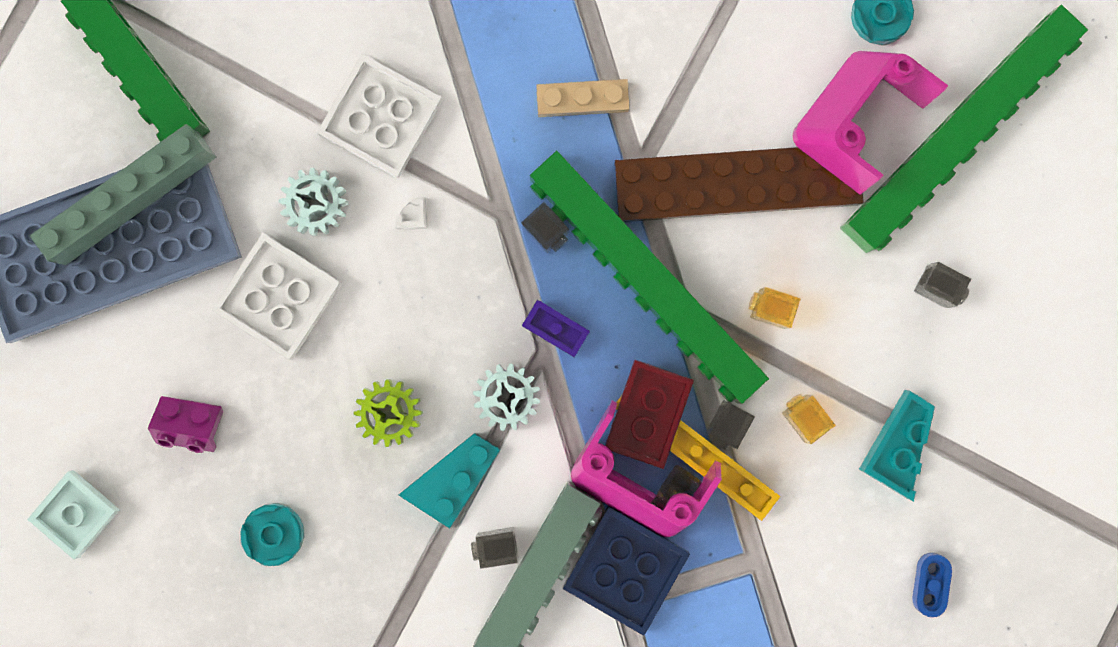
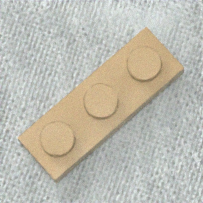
[536,79,629,117]

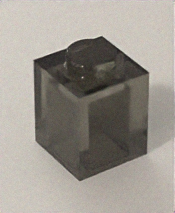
[521,202,569,253]
[914,262,971,308]
[705,400,755,451]
[471,527,519,569]

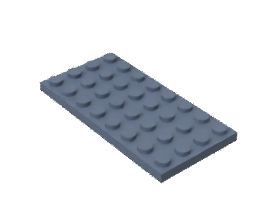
[0,164,242,343]

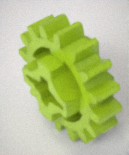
[353,379,423,447]

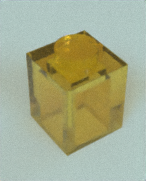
[748,287,801,329]
[782,394,836,444]

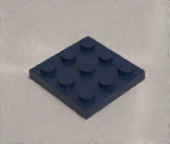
[562,506,690,636]

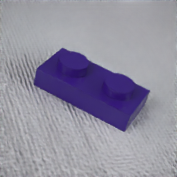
[522,299,590,358]

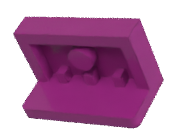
[148,396,223,453]

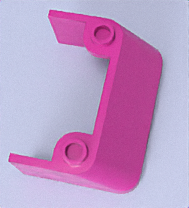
[792,51,948,195]
[571,400,722,537]

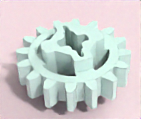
[278,168,348,236]
[473,364,540,431]

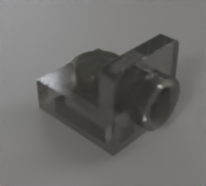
[651,465,701,510]

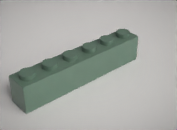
[30,124,217,265]
[473,481,602,647]

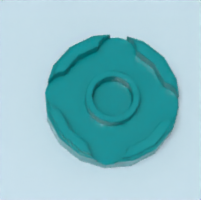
[851,0,914,45]
[240,503,304,566]

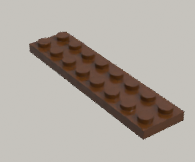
[614,147,864,222]

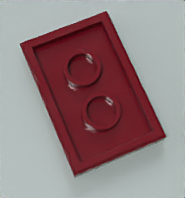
[604,360,694,469]

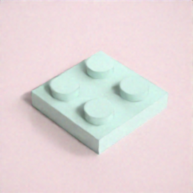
[27,470,120,560]

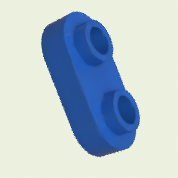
[912,553,952,618]

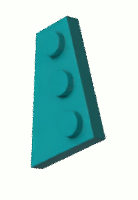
[859,390,935,502]
[398,433,500,529]

